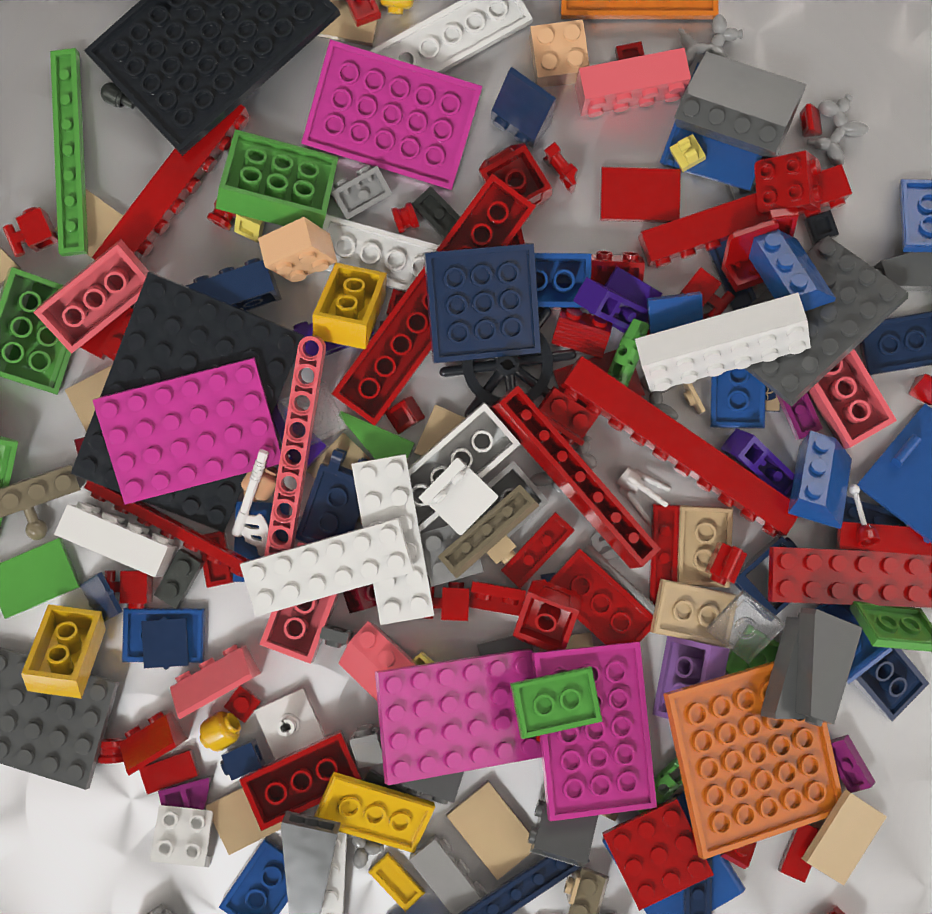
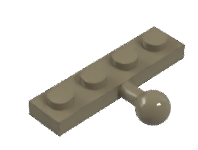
[0,464,81,540]
[438,484,539,579]
[568,867,609,914]

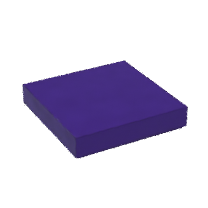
[589,266,663,333]

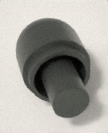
[101,82,135,109]

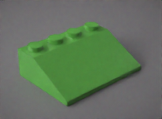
[215,129,339,228]
[0,267,71,395]

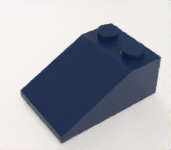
[491,67,556,148]
[852,648,929,722]

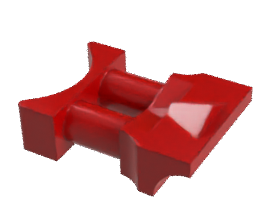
[543,142,578,194]

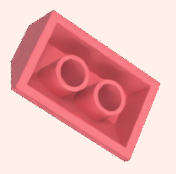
[338,621,418,701]
[170,644,261,719]

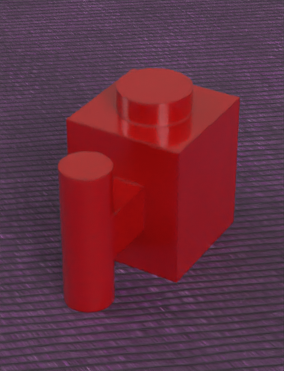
[3,207,58,257]
[680,267,735,318]
[704,542,747,586]
[105,570,153,609]
[423,582,470,621]

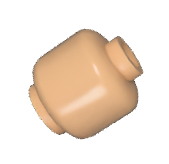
[241,466,278,502]

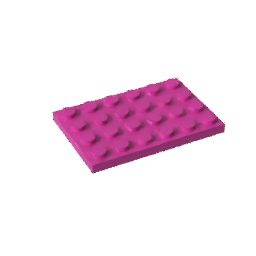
[301,39,483,190]
[92,357,281,504]
[532,642,657,821]
[375,649,542,785]

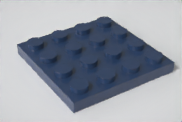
[424,243,541,363]

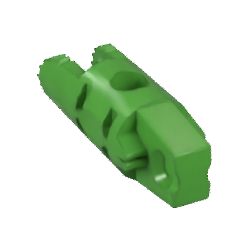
[608,319,650,387]
[637,756,683,814]

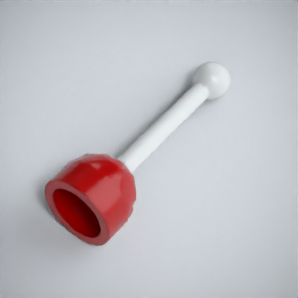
[849,484,880,547]

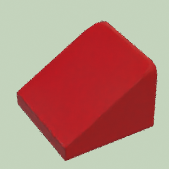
[800,103,822,137]
[909,374,932,405]
[385,396,425,435]

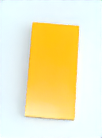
[314,772,435,853]

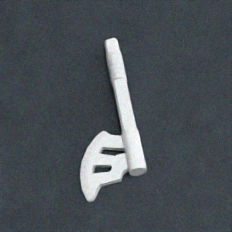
[232,449,269,556]

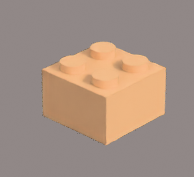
[529,19,589,88]
[258,217,337,282]

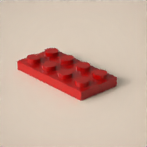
[548,548,653,645]

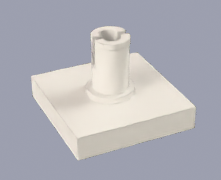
[254,687,326,760]

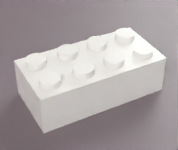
[54,502,179,577]

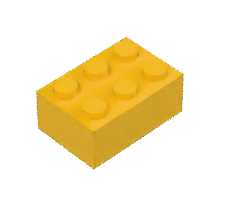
[313,263,387,350]
[21,604,106,699]

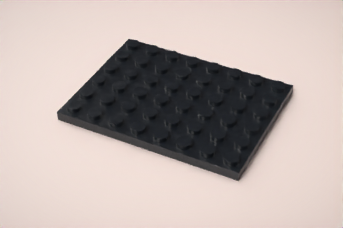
[84,0,341,156]
[70,271,304,533]

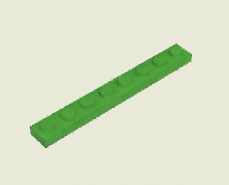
[50,48,88,257]

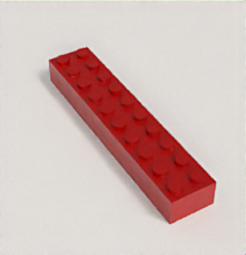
[331,174,536,426]

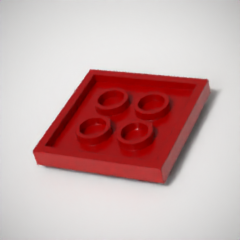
[602,797,714,911]

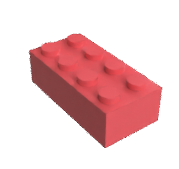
[575,48,691,117]
[34,239,149,354]
[808,349,897,449]
[259,542,339,664]

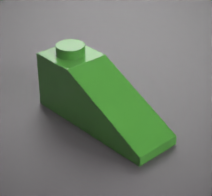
[339,411,416,463]

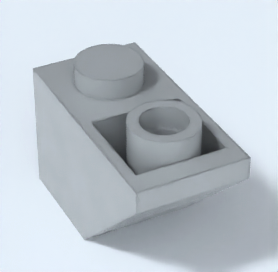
[349,724,383,768]

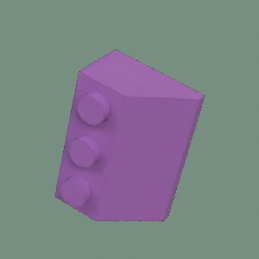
[652,636,730,719]

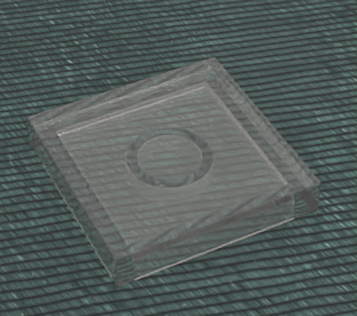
[276,379,348,447]
[707,590,785,664]

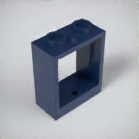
[734,536,798,620]

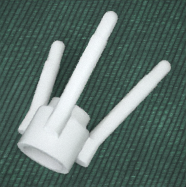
[616,466,671,528]

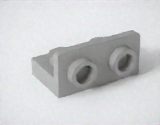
[331,165,393,220]

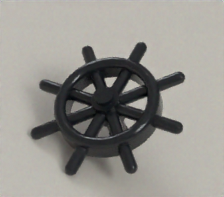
[439,307,576,418]

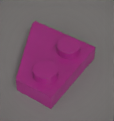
[158,776,211,810]

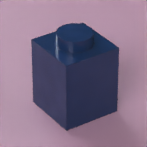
[220,739,266,781]

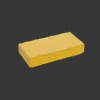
[368,851,425,912]

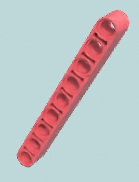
[264,335,326,556]

